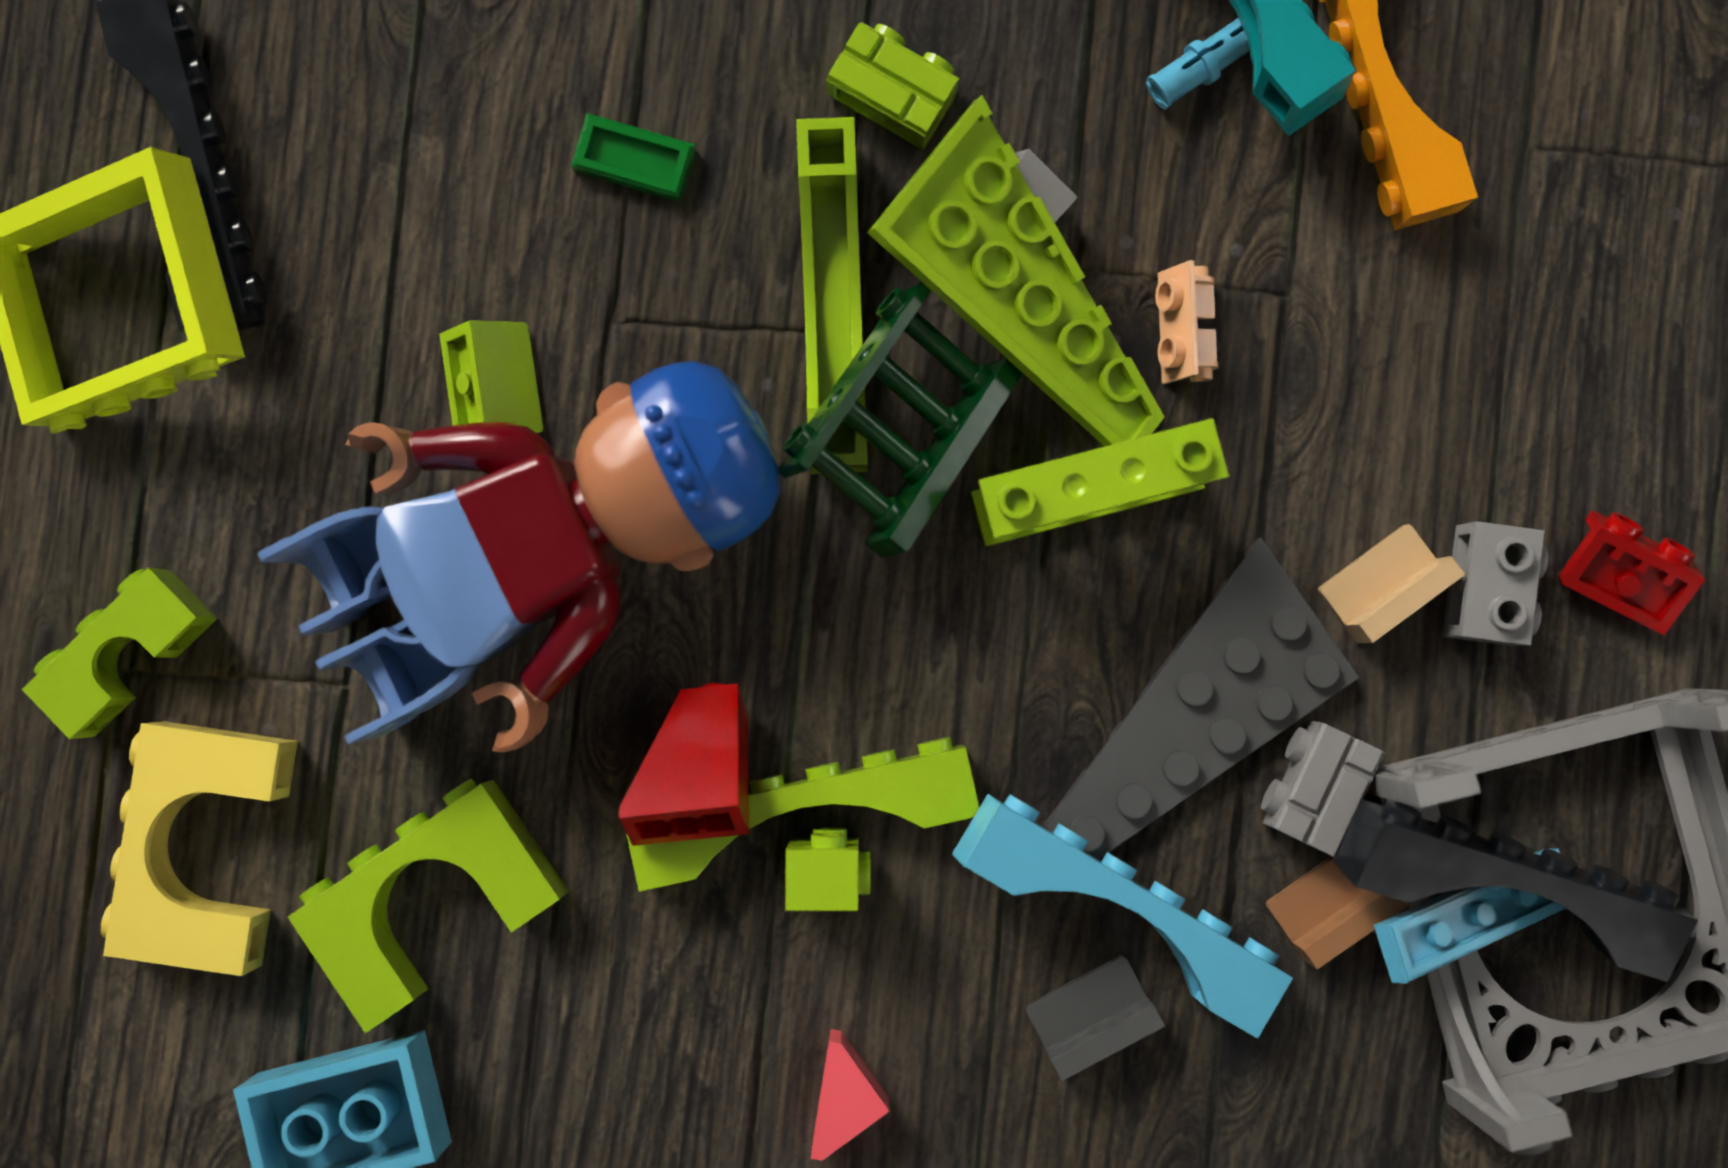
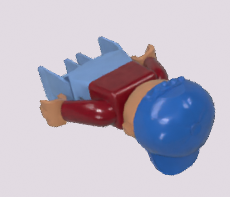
[257,361,781,753]

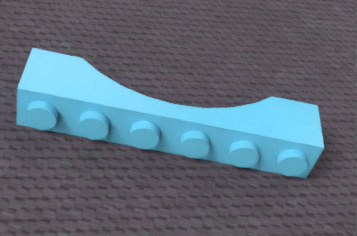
[952,794,1293,1039]

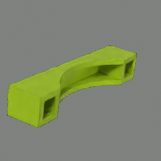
[796,117,868,474]
[626,737,979,892]

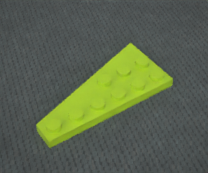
[867,95,1165,447]

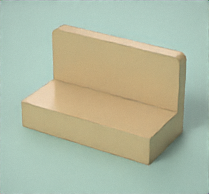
[1318,524,1466,644]

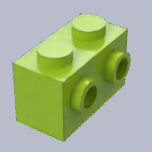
[786,827,870,911]

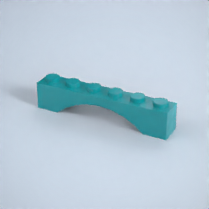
[1228,0,1356,136]

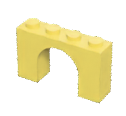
[101,721,298,976]

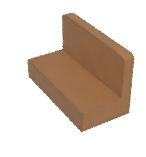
[1266,856,1413,969]

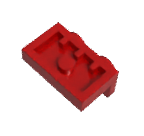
[1558,510,1706,635]

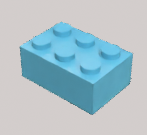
[233,1030,452,1168]

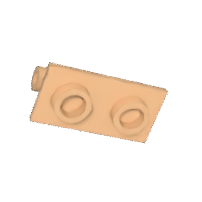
[1155,260,1218,384]

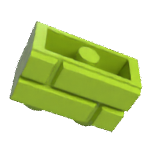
[826,22,959,150]

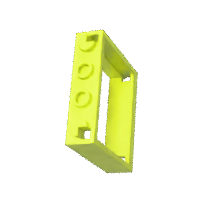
[0,147,245,434]

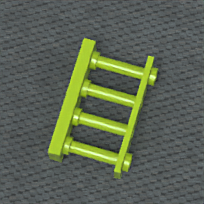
[970,418,1229,548]

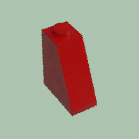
[619,683,749,846]

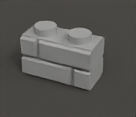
[1261,721,1385,858]

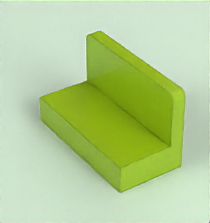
[439,320,543,433]

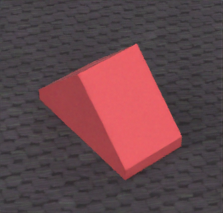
[811,1029,890,1161]

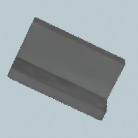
[1025,955,1165,1081]

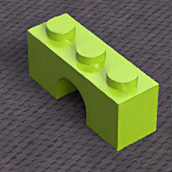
[21,567,218,740]

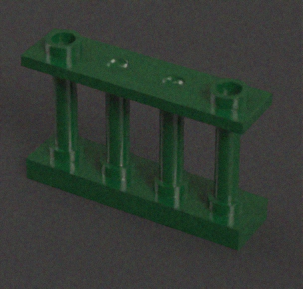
[778,282,1023,558]

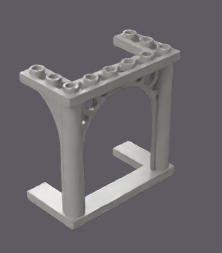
[1366,688,1728,1155]

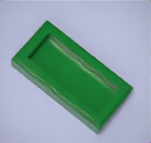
[571,113,696,202]

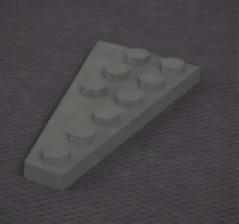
[1044,537,1359,860]

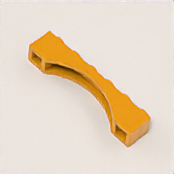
[1318,0,1478,230]

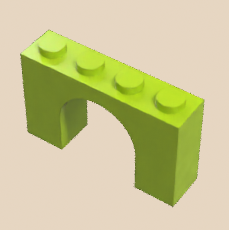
[287,778,570,1034]

